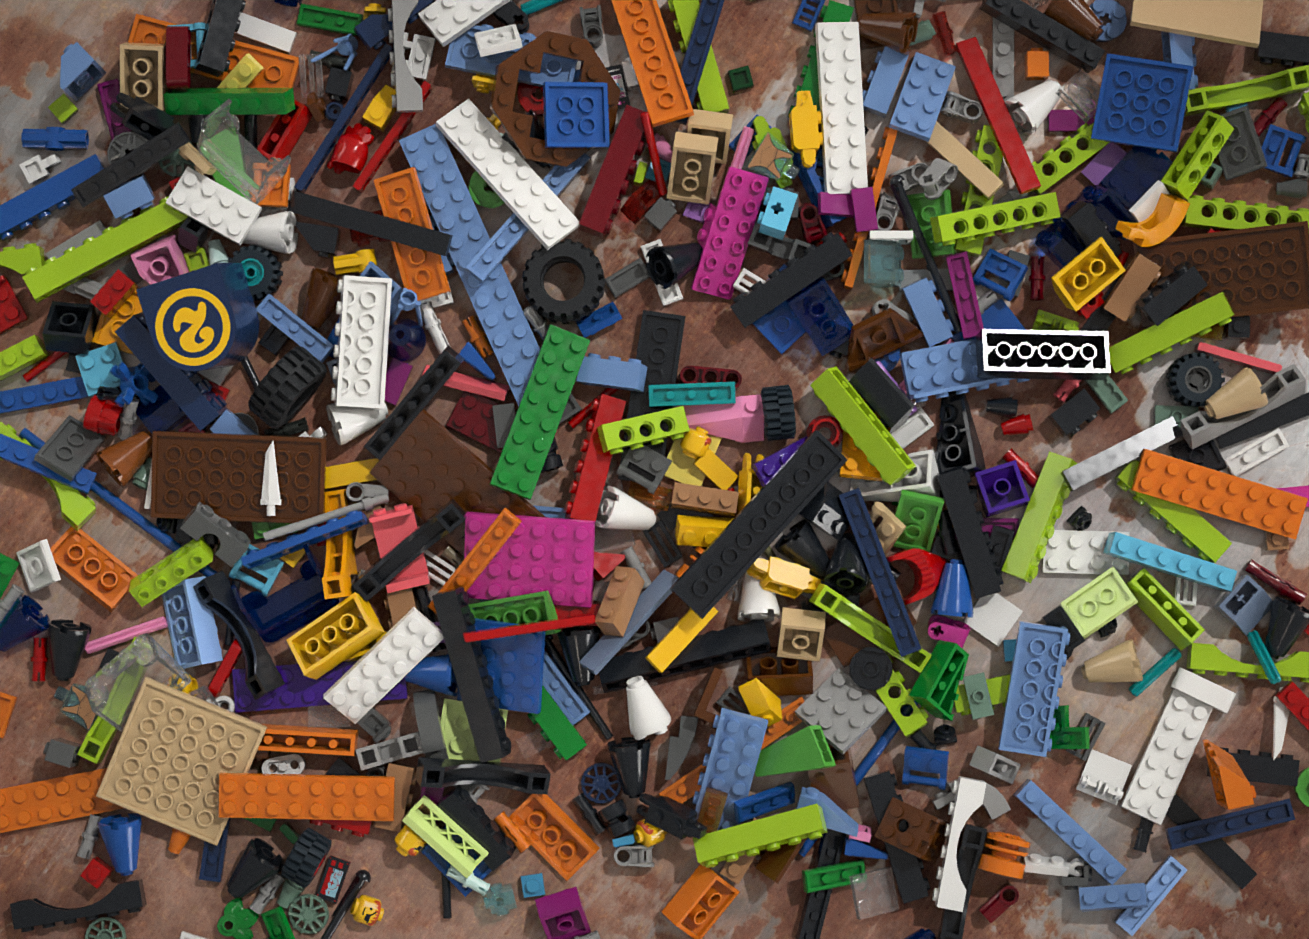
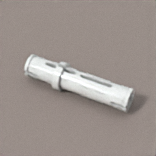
[420,302,451,354]

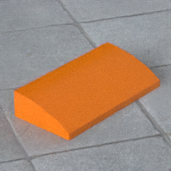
[50,526,138,613]
[509,794,600,881]

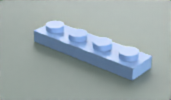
[1114,855,1187,936]

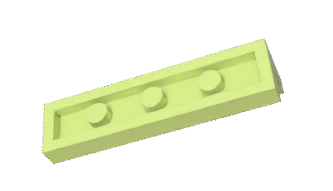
[402,795,489,878]

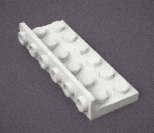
[331,275,392,409]

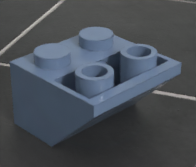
[1214,575,1273,636]

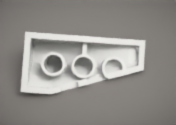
[850,450,940,502]

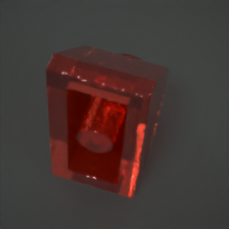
[620,179,668,224]

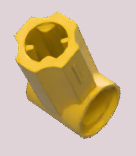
[333,249,377,275]

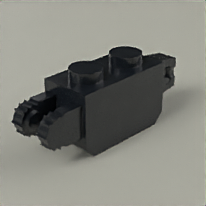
[110,92,174,140]
[636,793,708,839]

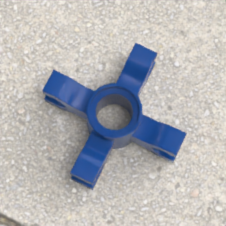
[109,362,159,407]

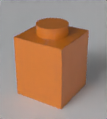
[1025,48,1049,81]

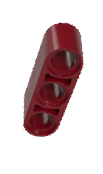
[166,26,191,88]
[680,365,742,390]

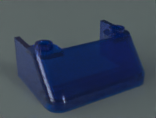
[231,544,339,643]

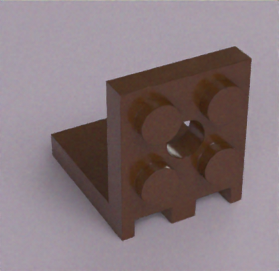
[694,667,722,729]
[874,797,950,864]

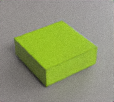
[48,93,79,124]
[634,161,648,187]
[183,247,210,272]

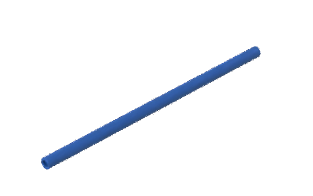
[19,428,218,577]
[798,701,918,857]

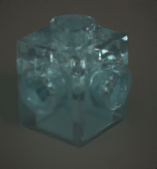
[483,883,517,916]

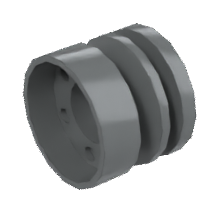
[107,131,152,176]

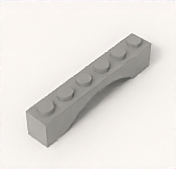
[388,0,423,113]
[1180,364,1306,449]

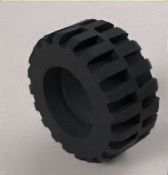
[522,239,605,324]
[248,346,327,429]

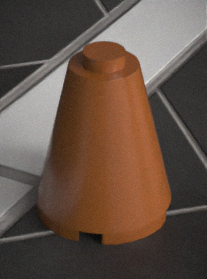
[96,430,153,487]

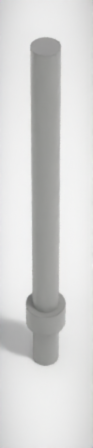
[263,493,389,541]

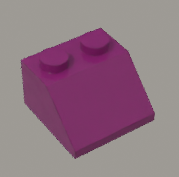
[535,887,591,939]

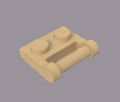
[869,501,906,556]

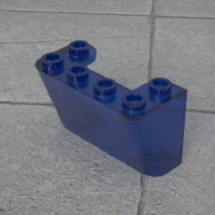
[1035,185,1138,269]

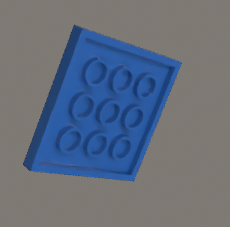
[1091,53,1193,152]
[457,618,545,714]

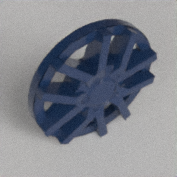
[581,763,621,804]

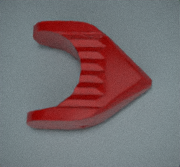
[886,548,947,605]

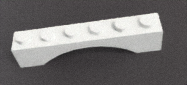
[932,776,986,912]

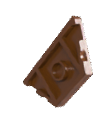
[846,308,924,372]

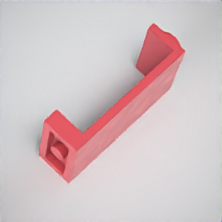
[369,503,430,593]

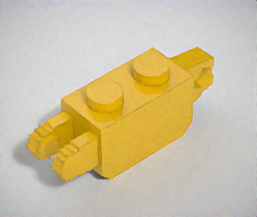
[789,91,823,168]
[737,453,764,514]
[746,556,821,599]

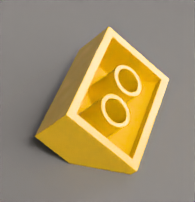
[1051,237,1126,311]

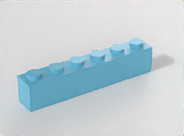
[1103,532,1237,592]

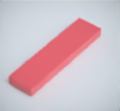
[1193,342,1282,375]
[422,365,509,401]

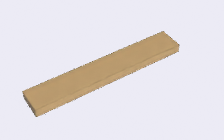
[925,121,1004,199]

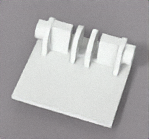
[1076,749,1132,805]

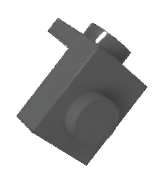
[357,707,391,743]
[1059,863,1092,890]

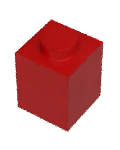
[80,856,115,889]

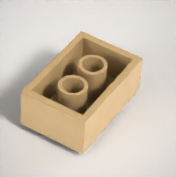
[120,42,169,111]
[667,132,718,205]

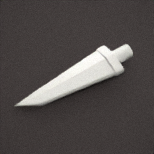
[260,441,281,516]
[1273,687,1290,761]

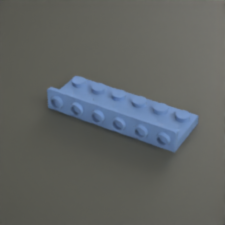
[445,24,578,87]
[899,329,1030,403]
[998,621,1070,757]
[692,708,768,831]

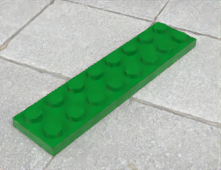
[489,324,590,500]

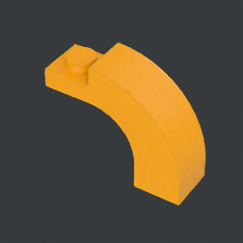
[1115,193,1190,247]

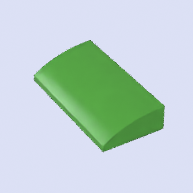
[468,590,561,635]

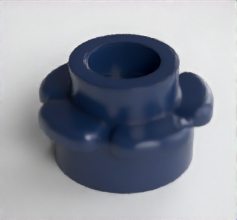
[325,101,344,122]

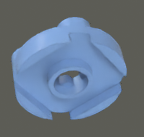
[1089,0,1127,42]

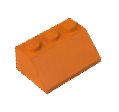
[662,864,740,939]

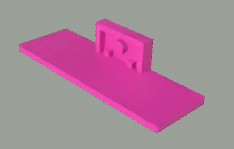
[691,166,769,300]

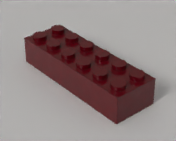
[579,105,652,239]

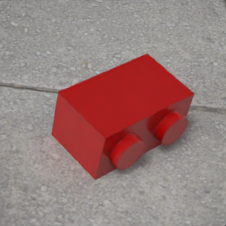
[90,269,139,318]

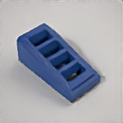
[792,0,825,32]
[459,342,496,382]
[843,837,888,860]

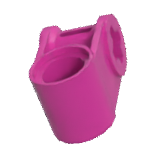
[928,614,971,648]

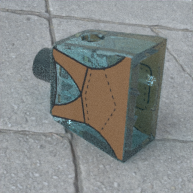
[745,132,800,181]
[54,683,110,730]

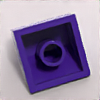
[975,460,1030,518]

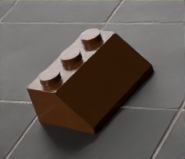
[746,647,813,696]
[754,838,807,884]

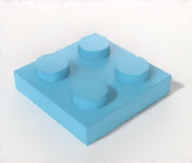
[75,342,124,397]

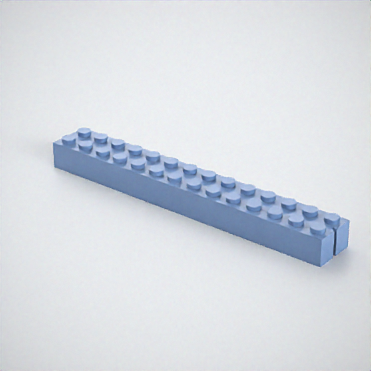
[399,124,540,406]

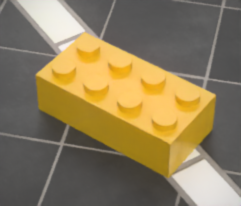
[286,592,385,680]

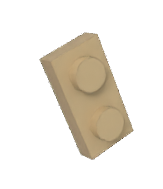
[178,142,217,175]

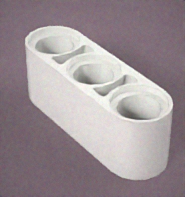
[1170,667,1236,714]

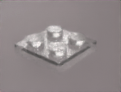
[1056,68,1101,123]
[849,866,899,920]

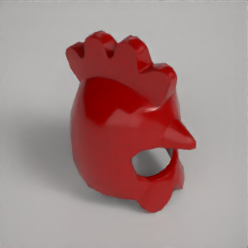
[327,123,374,174]

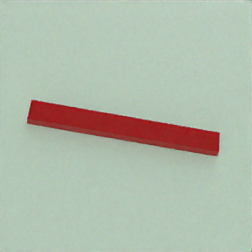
[955,37,1041,195]

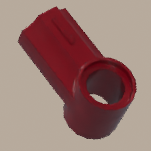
[978,883,1019,923]

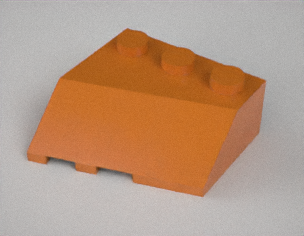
[1203,739,1256,810]

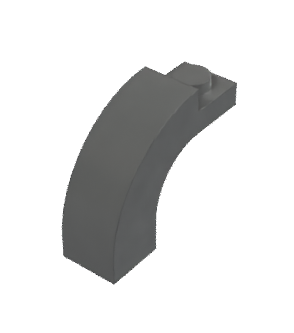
[413,689,449,759]

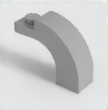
[932,778,1011,820]

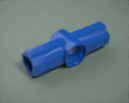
[21,127,89,151]

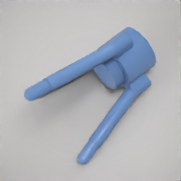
[310,34,358,71]
[389,288,423,327]

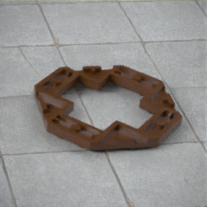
[490,31,621,167]

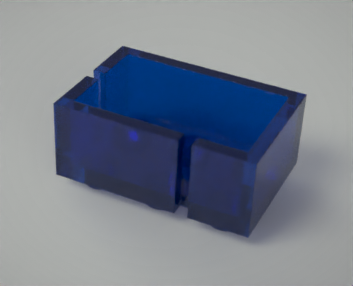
[1097,146,1173,215]

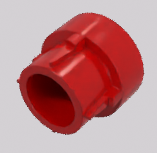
[83,394,124,436]
[806,415,843,448]

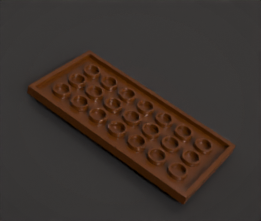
[1133,221,1309,328]
[369,409,545,556]
[151,431,327,525]

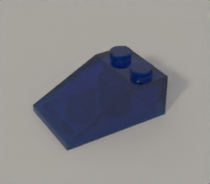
[785,277,853,357]

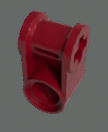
[798,203,827,244]

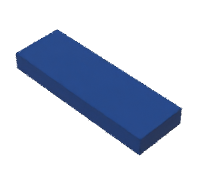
[734,781,795,823]

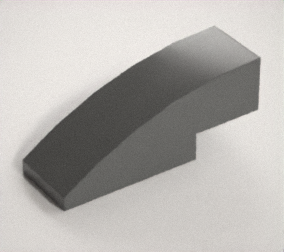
[665,715,698,780]

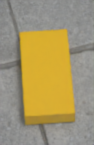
[693,448,739,490]

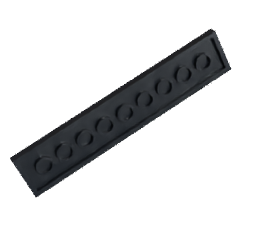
[670,430,848,619]

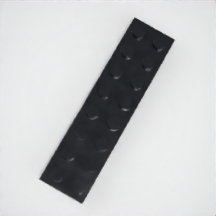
[618,310,686,486]

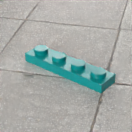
[649,382,736,407]

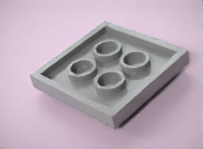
[795,668,887,755]

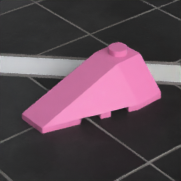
[130,234,189,285]
[674,394,764,443]

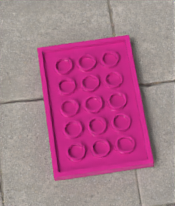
[464,512,595,608]

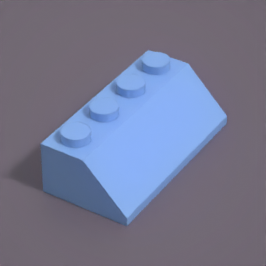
[162,576,223,670]

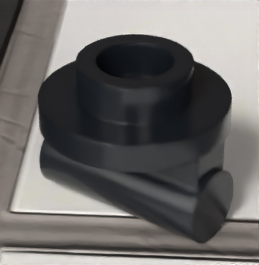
[1066,506,1092,531]
[156,518,177,533]
[1098,618,1117,638]
[934,724,957,746]

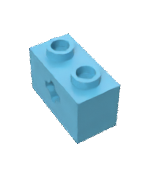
[757,186,798,240]

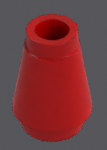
[1001,413,1034,435]

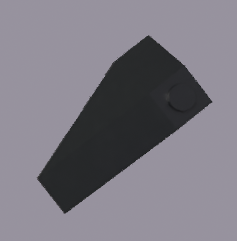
[934,391,986,478]

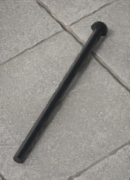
[889,174,962,333]
[545,634,613,740]
[321,870,371,939]

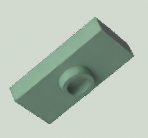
[1084,375,1128,414]
[1154,405,1198,428]
[963,672,994,720]

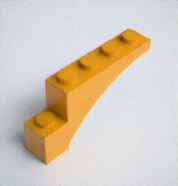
[322,489,358,599]

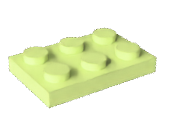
[1060,566,1138,639]

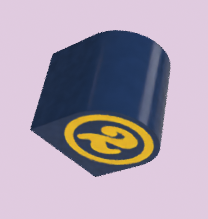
[136,263,259,371]

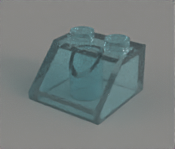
[864,240,904,288]

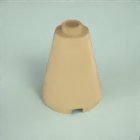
[1204,367,1268,419]
[1081,639,1143,683]

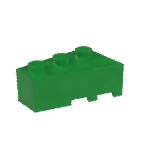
[909,640,969,721]

